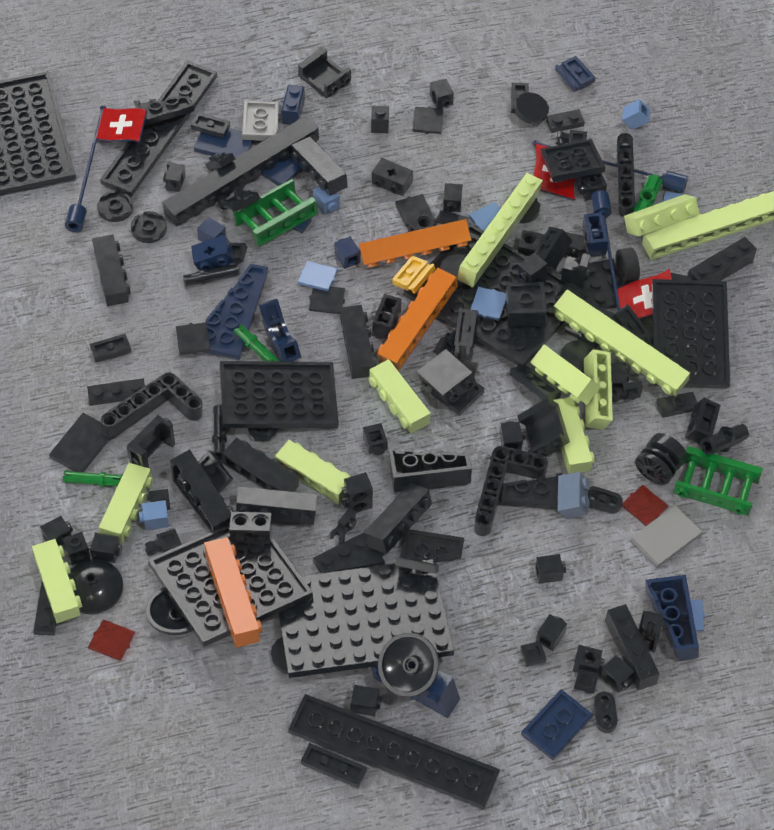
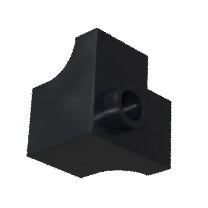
[561,253,590,287]

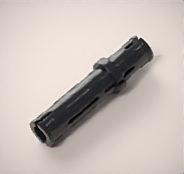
[183,264,239,287]
[212,404,227,459]

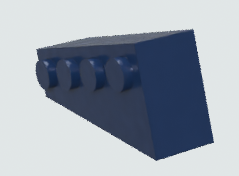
[645,575,699,661]
[371,661,460,718]

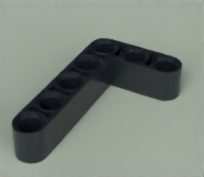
[101,372,203,438]
[474,446,548,536]

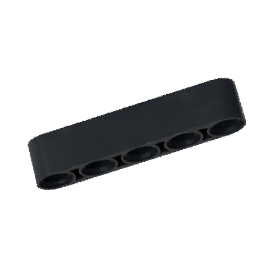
[617,133,635,217]

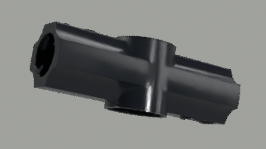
[700,423,749,455]

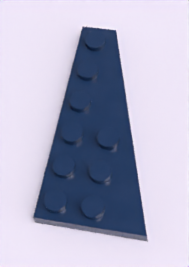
[203,264,269,360]

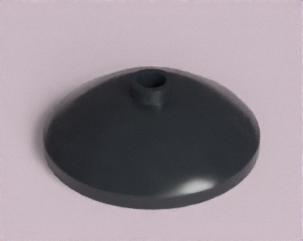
[68,559,123,615]
[146,588,192,635]
[378,633,439,697]

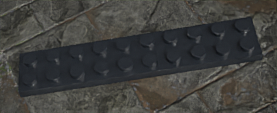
[100,61,217,196]
[288,694,500,810]

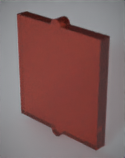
[622,485,668,526]
[88,619,135,661]

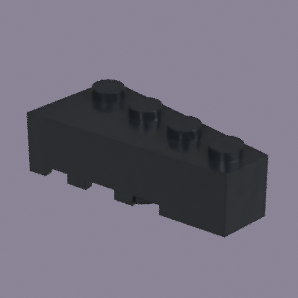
[388,447,472,492]
[170,449,234,532]

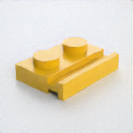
[392,256,435,294]

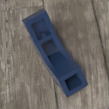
[259,299,302,362]

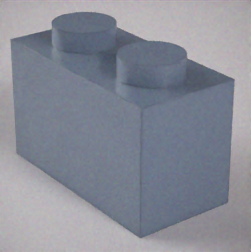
[558,472,590,519]

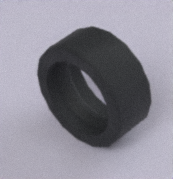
[615,247,640,284]

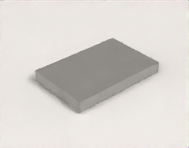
[242,101,279,141]
[631,505,702,567]

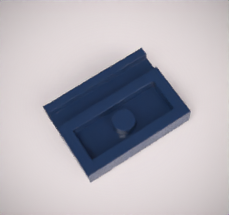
[555,56,596,92]

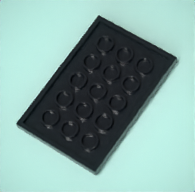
[652,279,730,388]
[219,361,339,429]

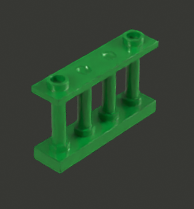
[233,179,318,247]
[673,446,763,516]

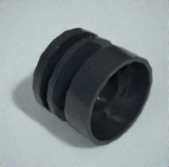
[635,433,687,485]

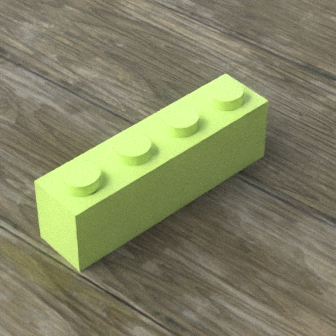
[624,194,699,237]
[530,345,601,405]
[584,349,613,430]
[368,359,431,433]
[553,397,595,474]
[275,440,351,505]
[99,463,154,544]
[32,539,82,623]

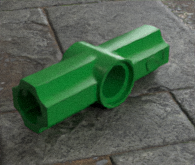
[633,174,663,213]

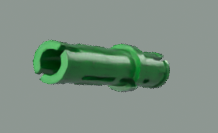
[234,324,279,361]
[63,470,123,487]

